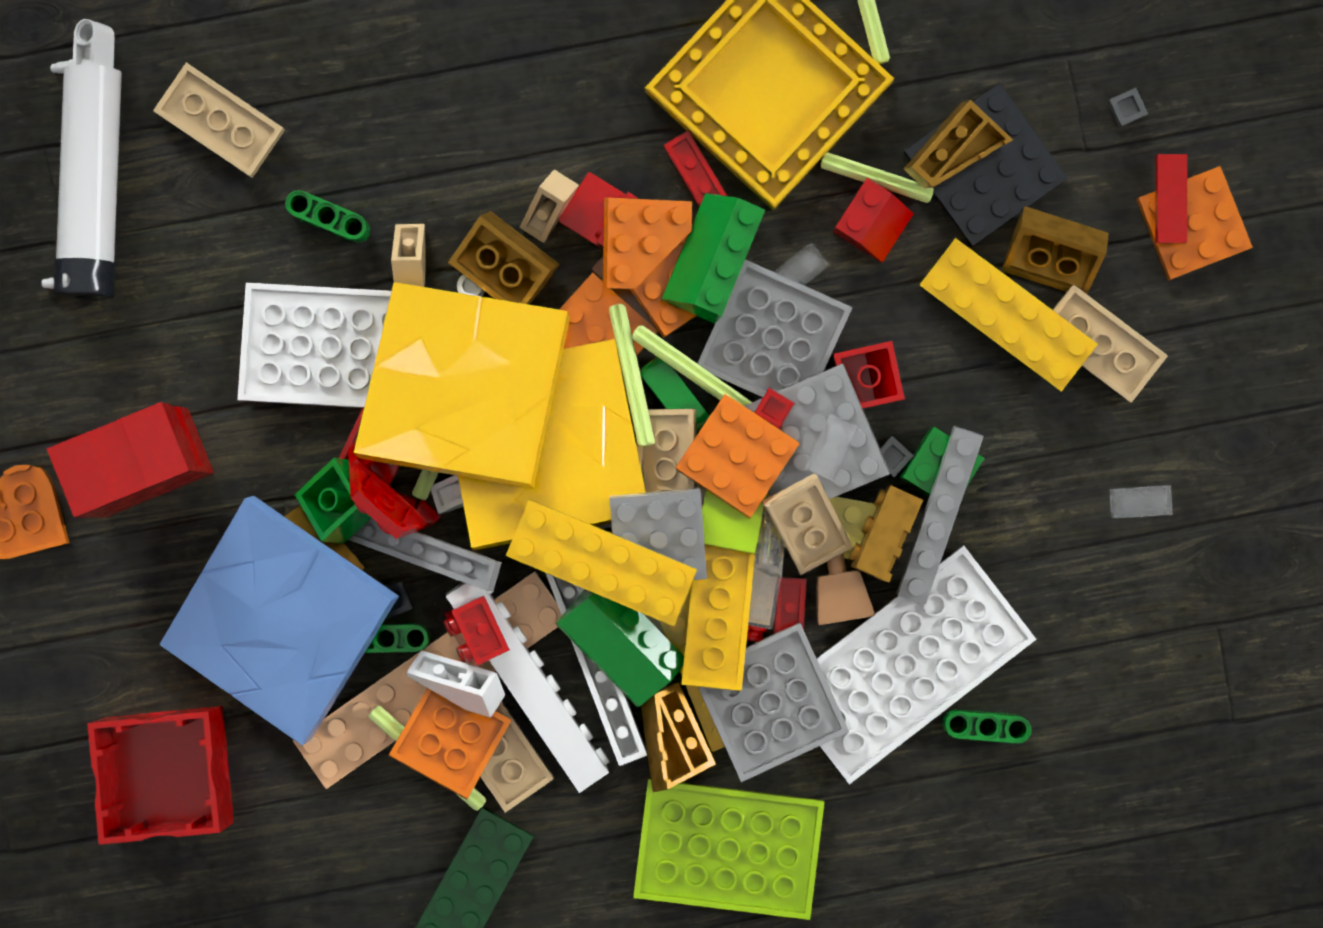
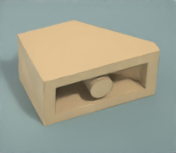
[519,170,579,243]
[391,224,426,287]

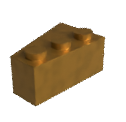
[903,100,1013,189]
[849,485,923,583]
[641,683,716,792]

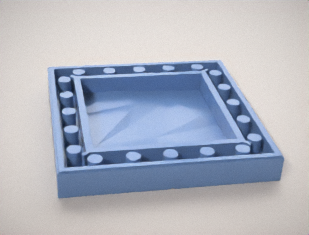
[159,496,399,746]

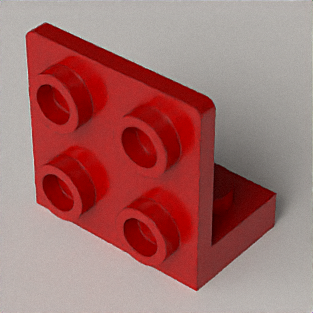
[559,172,638,250]
[443,596,510,666]

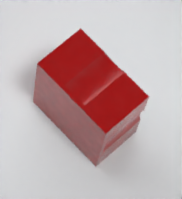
[47,402,214,518]
[87,705,234,845]

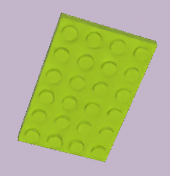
[633,778,824,920]

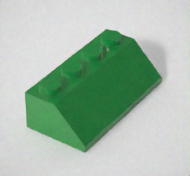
[661,193,765,323]
[555,589,684,707]

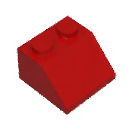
[833,178,914,263]
[834,341,905,408]

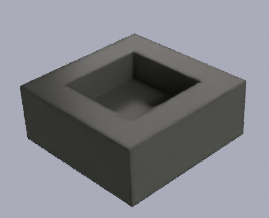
[1107,88,1148,128]
[880,436,914,478]

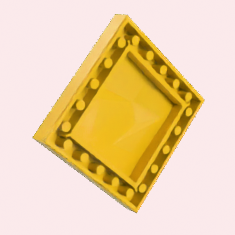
[645,0,894,210]
[354,282,570,489]
[458,339,646,551]

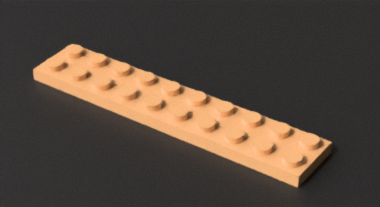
[293,571,562,789]

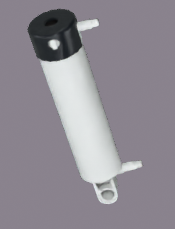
[42,19,122,300]

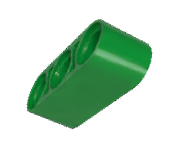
[285,190,370,243]
[639,356,710,433]
[365,624,432,653]
[942,709,1031,743]

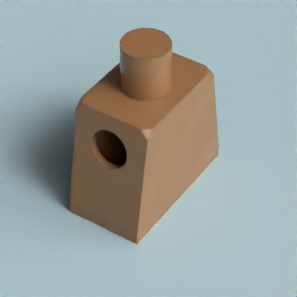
[816,554,875,625]

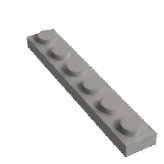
[896,426,984,604]
[348,518,502,591]

